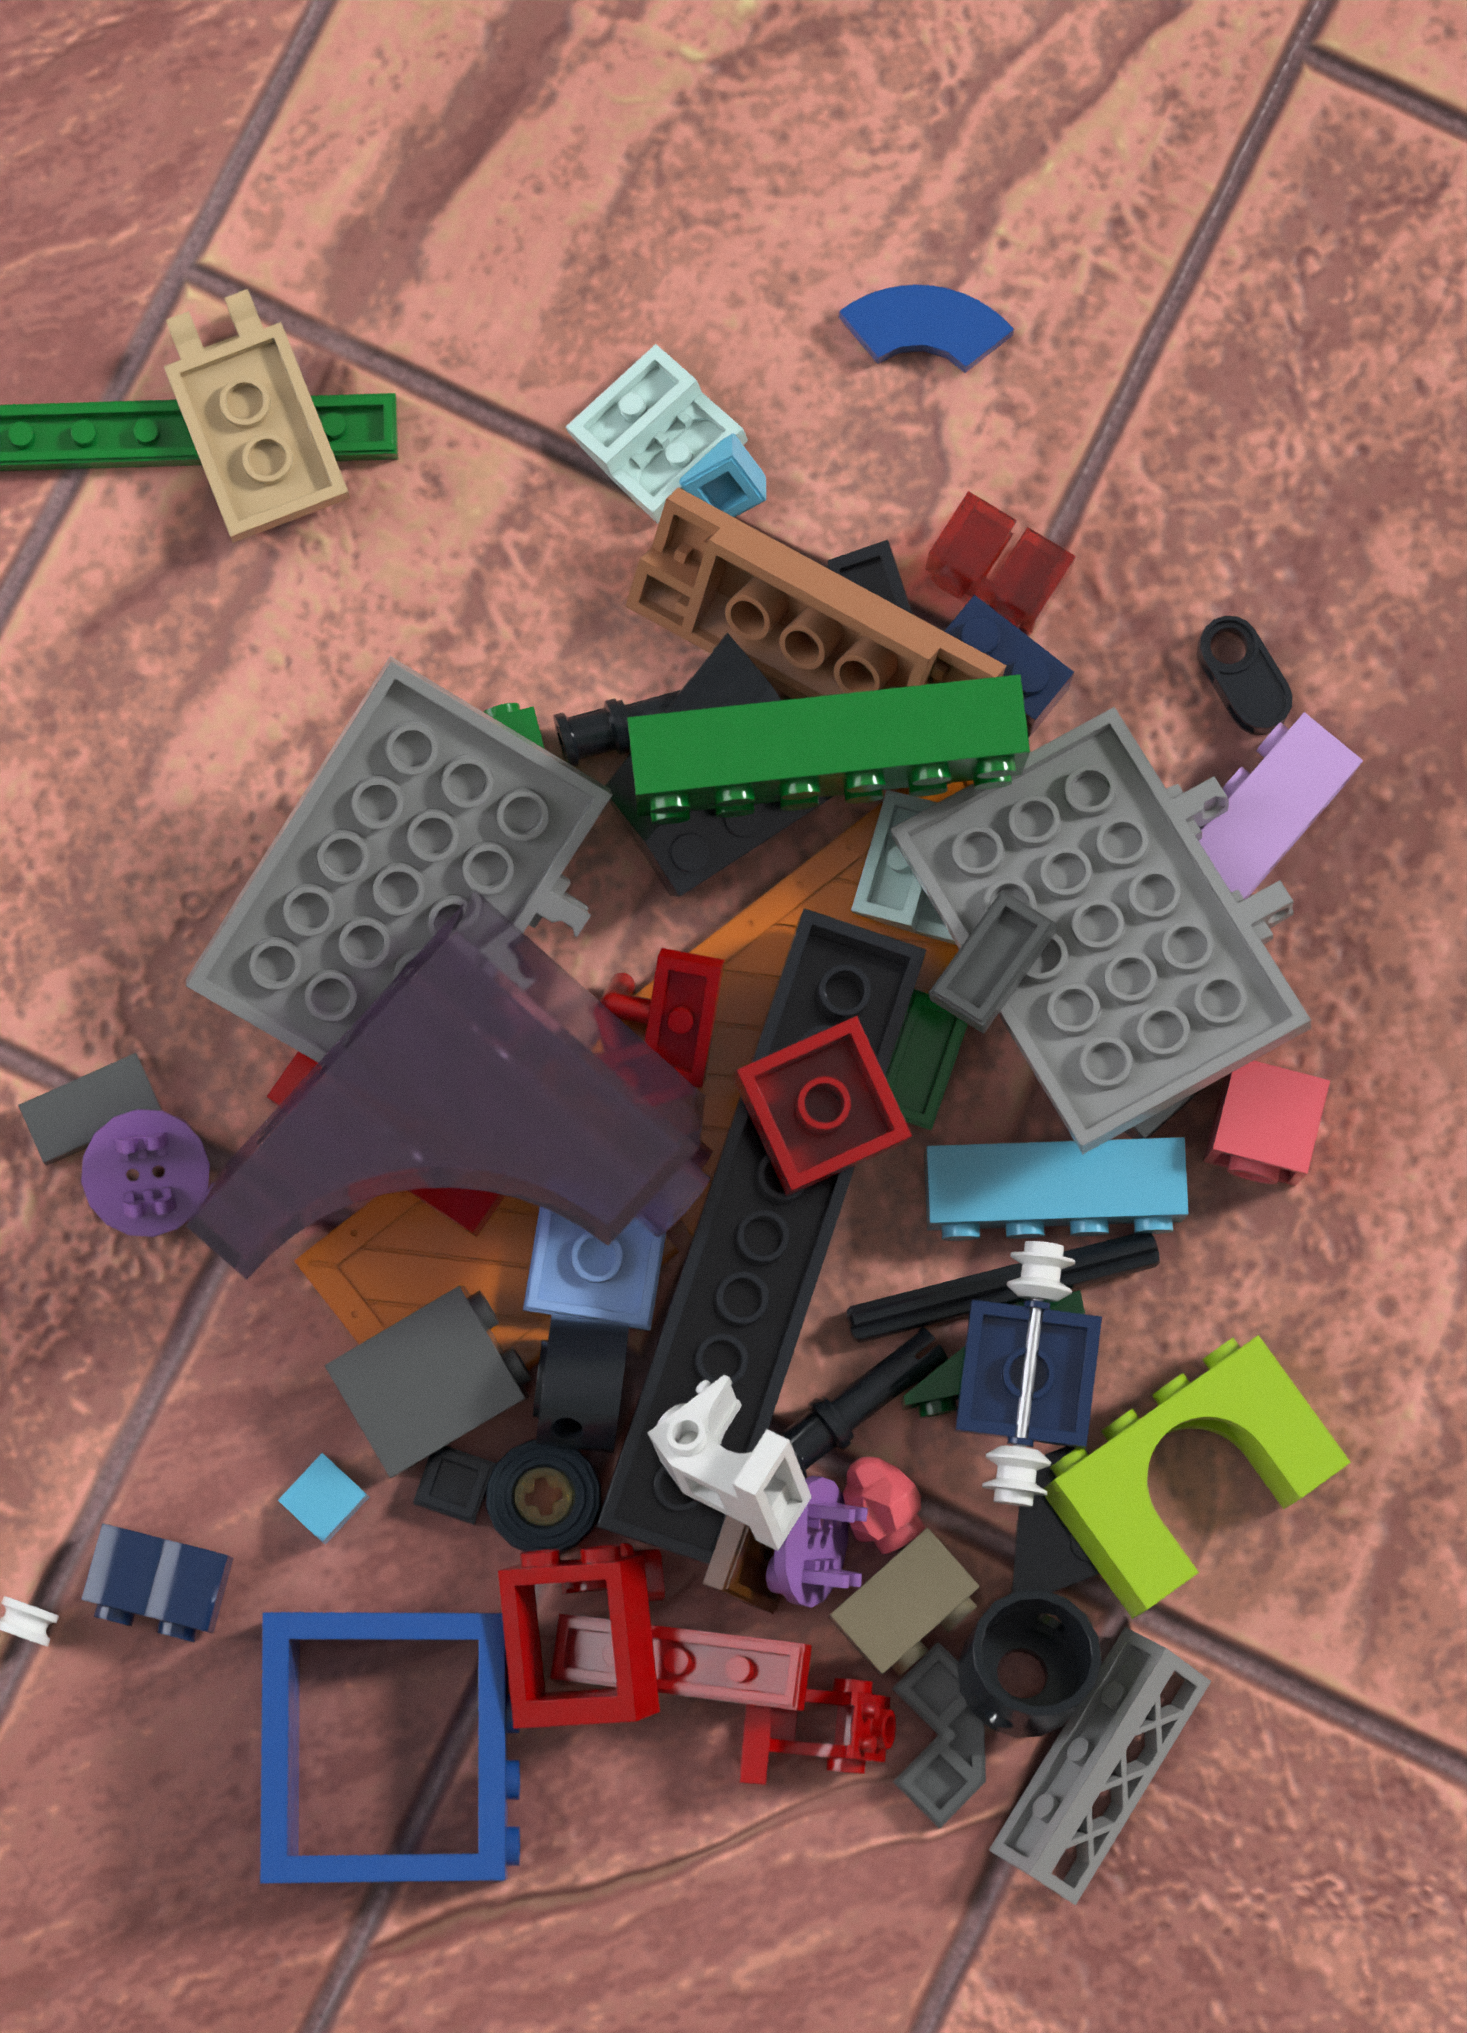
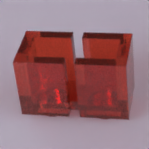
[926,491,1076,634]

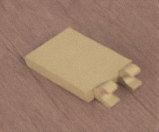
[164,289,350,543]

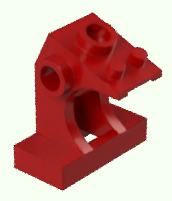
[739,1678,896,1785]

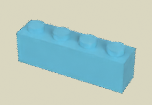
[924,1137,1189,1241]

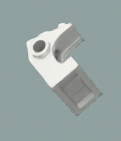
[648,1375,812,1551]

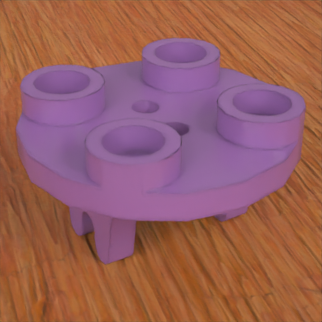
[81,1109,210,1237]
[766,1476,868,1608]

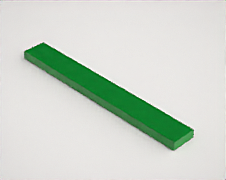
[0,393,398,471]

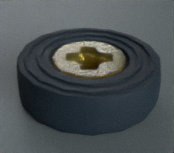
[486,1439,601,1553]

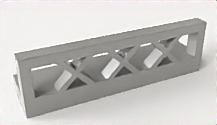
[989,1627,1211,1905]

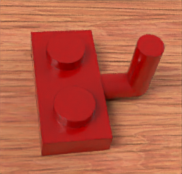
[600,948,725,1088]

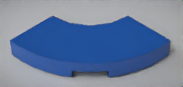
[839,285,1014,373]

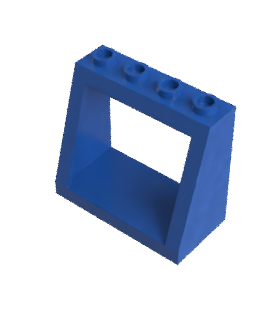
[260,1612,520,1883]

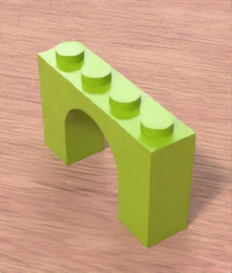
[1043,1335,1351,1619]

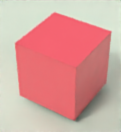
[1203,1060,1331,1186]

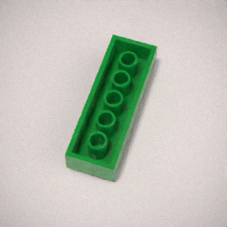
[627,674,1030,825]

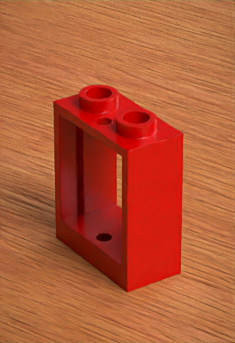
[498,1545,660,1729]

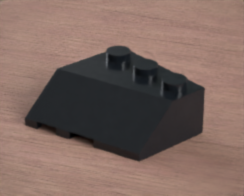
[605,633,834,897]

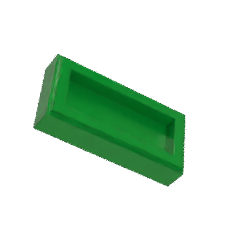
[885,989,968,1130]

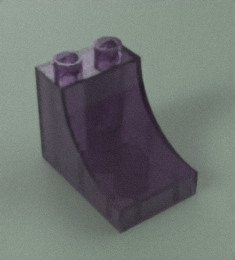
[186,890,713,1280]

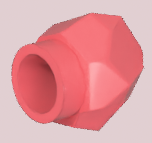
[843,1457,925,1555]

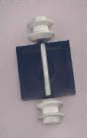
[955,1241,1102,1507]

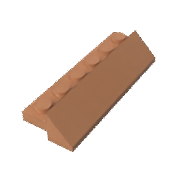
[625,487,1007,785]

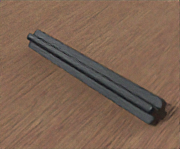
[847,1233,1160,1343]

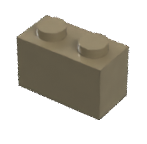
[828,1528,980,1676]

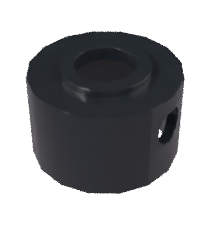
[532,1314,629,1453]
[957,1590,1102,1738]

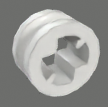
[0,1596,59,1647]

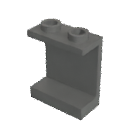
[324,1286,532,1478]

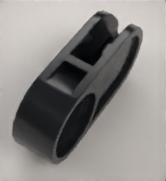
[1197,615,1293,735]

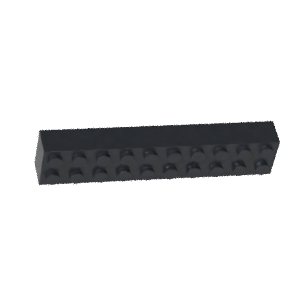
[595,908,927,1565]

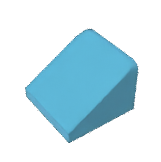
[679,433,766,518]
[278,1453,370,1545]

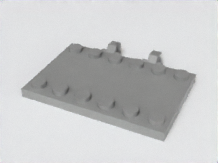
[186,656,612,1112]
[890,707,1311,1154]

